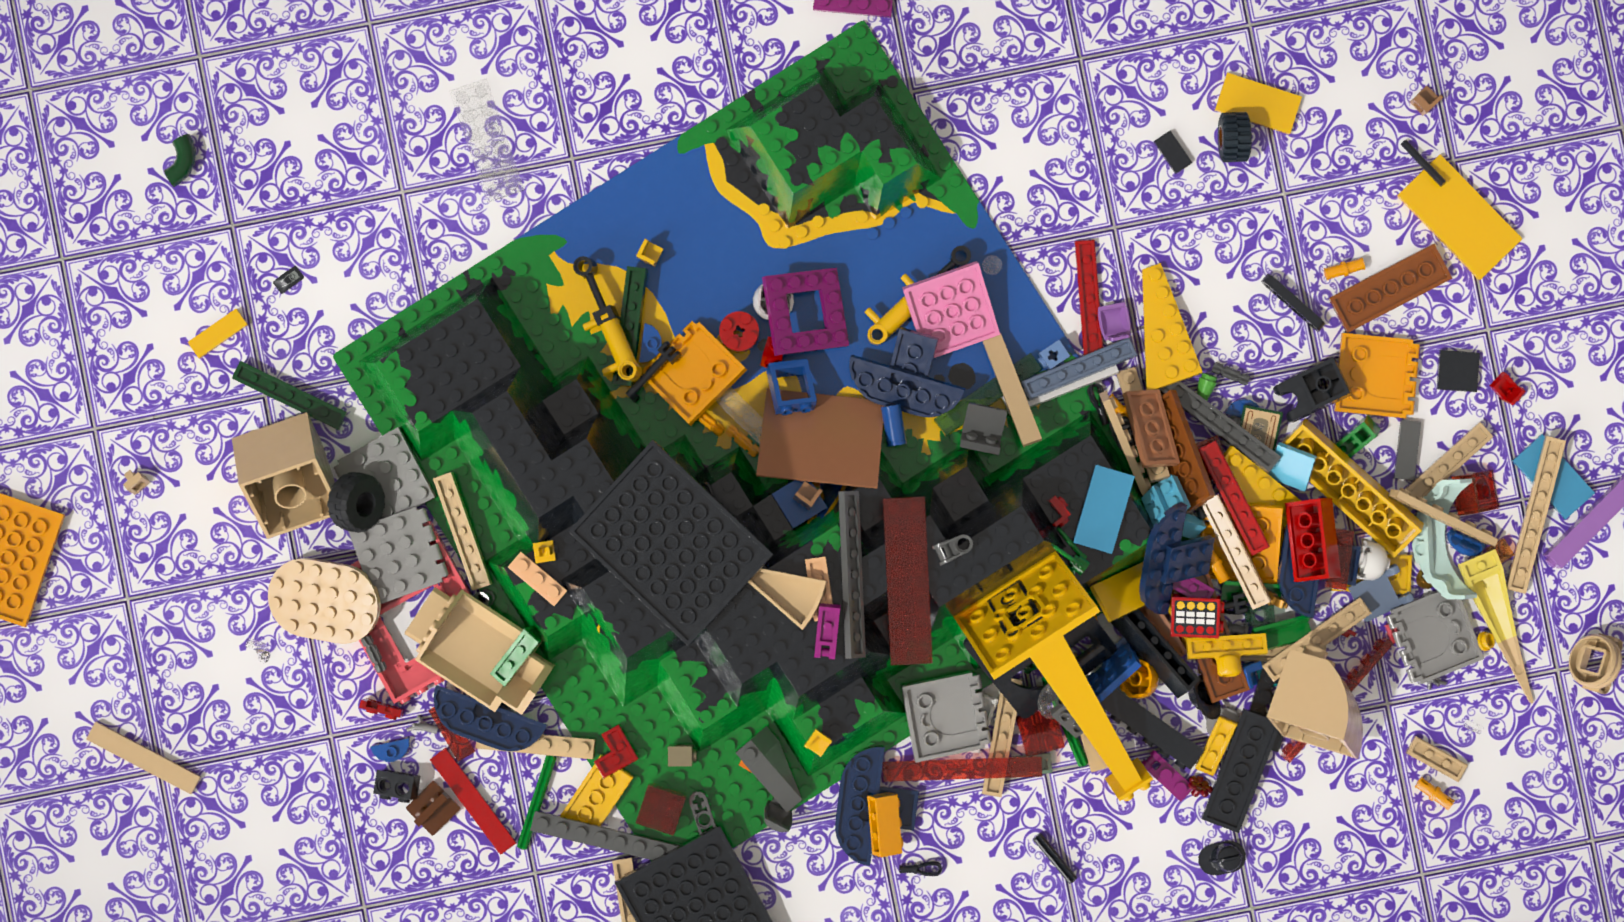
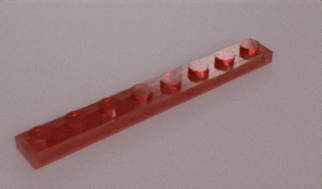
[1281,637,1394,763]
[883,756,1043,782]

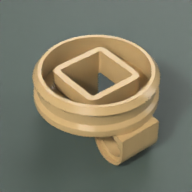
[1569,633,1623,694]

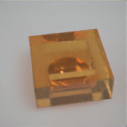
[1486,538,1514,563]

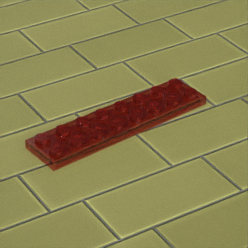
[883,497,933,665]

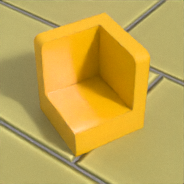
[636,239,664,267]
[804,728,833,757]

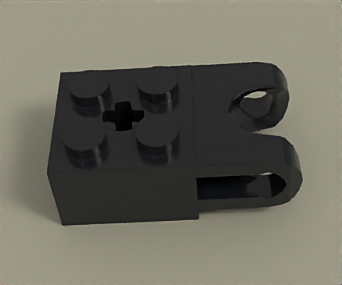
[1273,357,1353,423]

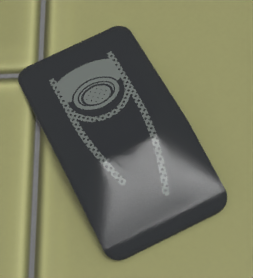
[273,266,304,294]

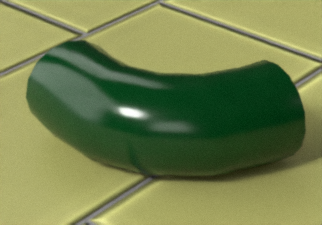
[164,134,196,187]

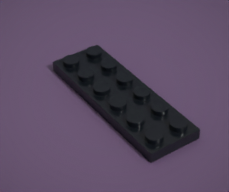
[1201,708,1279,833]

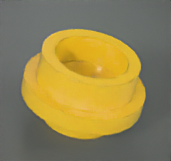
[1477,631,1495,651]

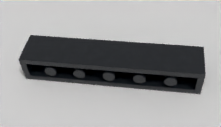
[1099,608,1201,699]
[1100,688,1204,770]

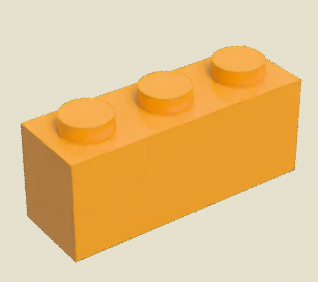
[867,792,903,857]

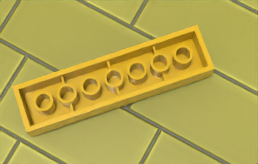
[1281,418,1424,558]

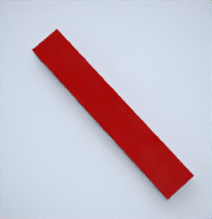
[1074,240,1103,356]
[1198,440,1270,555]
[430,748,517,855]

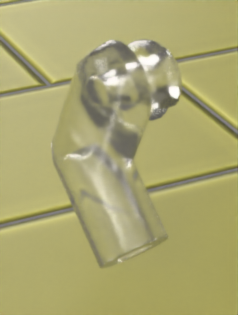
[246,638,270,663]

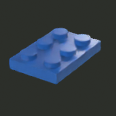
[1087,643,1142,703]

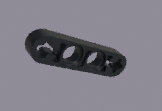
[1261,274,1325,332]

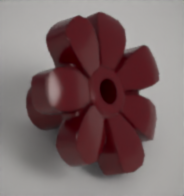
[1188,776,1213,797]

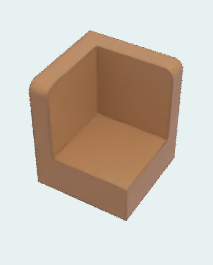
[1410,86,1443,116]
[793,481,823,510]

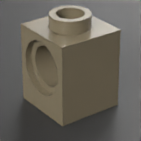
[668,744,697,766]

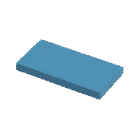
[1511,434,1595,519]
[1073,465,1135,554]

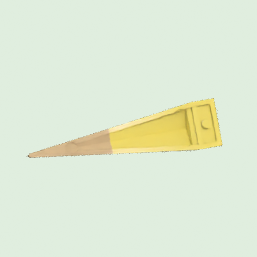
[1458,549,1533,703]

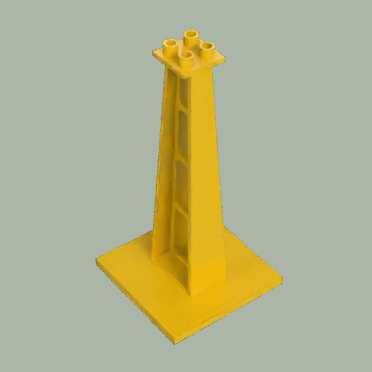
[953,551,1153,801]

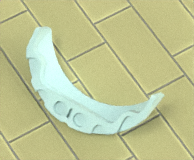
[1412,479,1477,599]

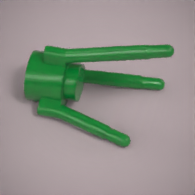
[1053,527,1090,575]

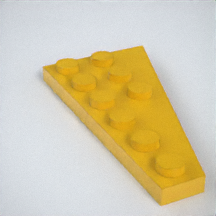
[1142,263,1203,390]
[1224,445,1301,559]

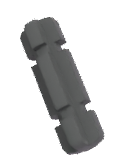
[1212,362,1250,385]
[361,635,387,673]

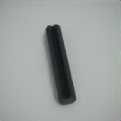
[1033,833,1077,884]

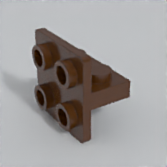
[406,781,461,836]

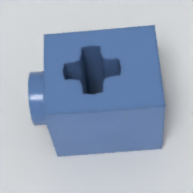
[1037,340,1070,370]

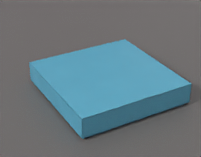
[1269,442,1317,492]

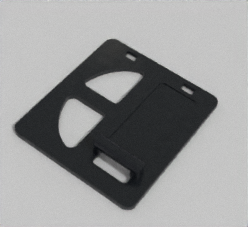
[963,616,1117,718]

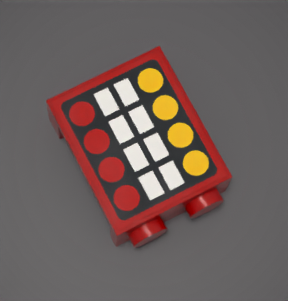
[1171,593,1224,639]

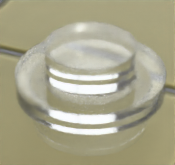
[982,255,1002,275]

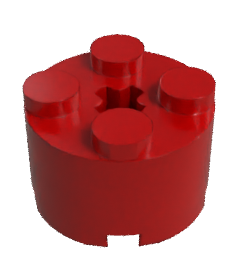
[719,311,759,353]

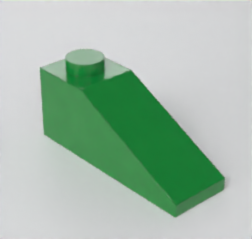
[1334,415,1381,458]

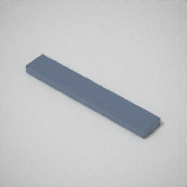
[1021,338,1138,401]

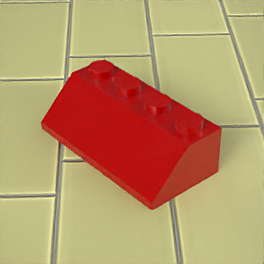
[1285,498,1341,582]

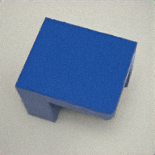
[1241,661,1263,689]

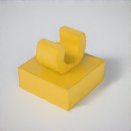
[533,540,556,564]

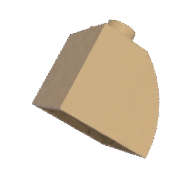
[232,412,335,539]
[1266,645,1363,759]

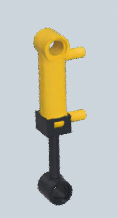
[865,246,971,345]
[573,256,642,382]

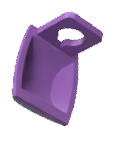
[1098,302,1130,341]

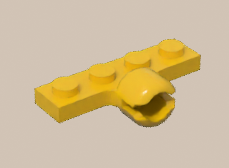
[1186,633,1268,677]

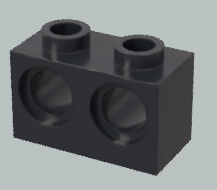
[373,769,421,803]

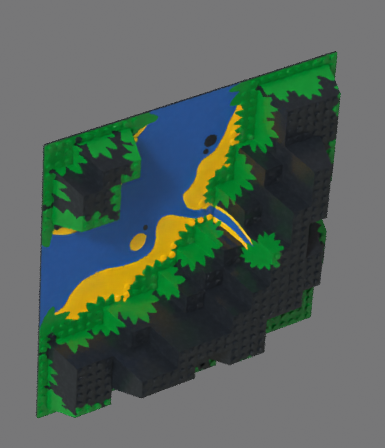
[333,21,1190,861]

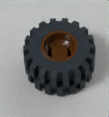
[1218,112,1252,162]

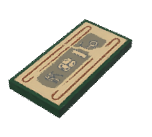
[1239,404,1283,474]

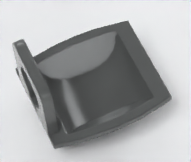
[764,798,793,832]

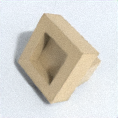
[123,470,151,495]

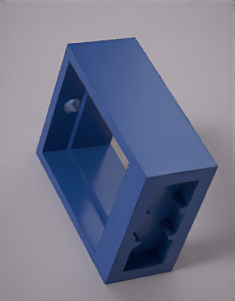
[766,359,817,415]

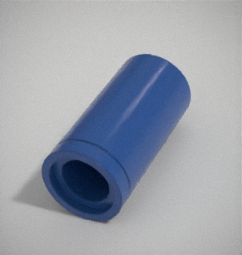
[881,404,907,447]

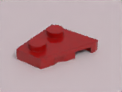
[359,698,405,720]

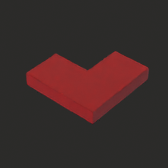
[594,725,638,779]

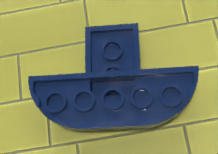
[849,327,966,417]
[1139,502,1215,614]
[1278,523,1361,618]
[434,685,548,752]
[835,747,919,866]

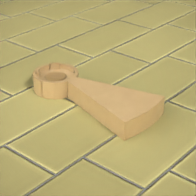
[748,568,827,630]

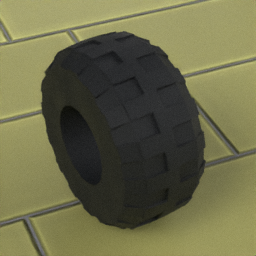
[327,472,385,533]

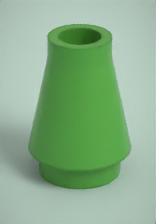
[1197,373,1217,401]

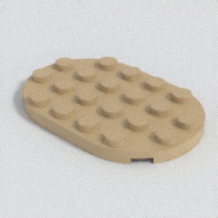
[268,558,381,644]

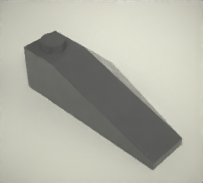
[736,726,802,812]

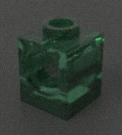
[1244,604,1276,626]

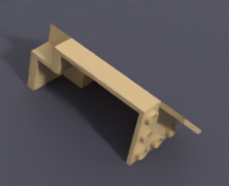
[404,587,555,715]

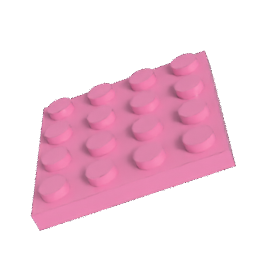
[902,261,1000,358]

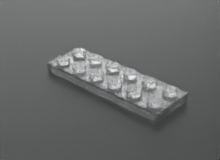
[449,78,525,203]

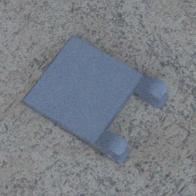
[1348,564,1414,622]

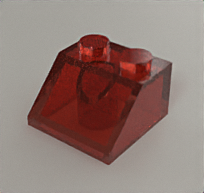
[1452,470,1500,516]
[1016,707,1065,757]

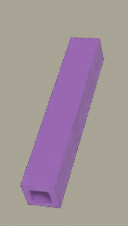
[1543,474,1624,569]

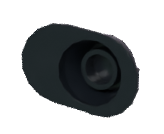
[1188,674,1221,720]
[1198,841,1246,875]

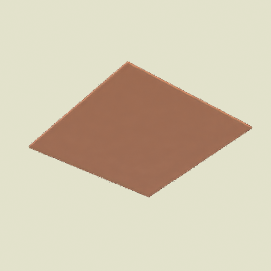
[756,388,884,489]

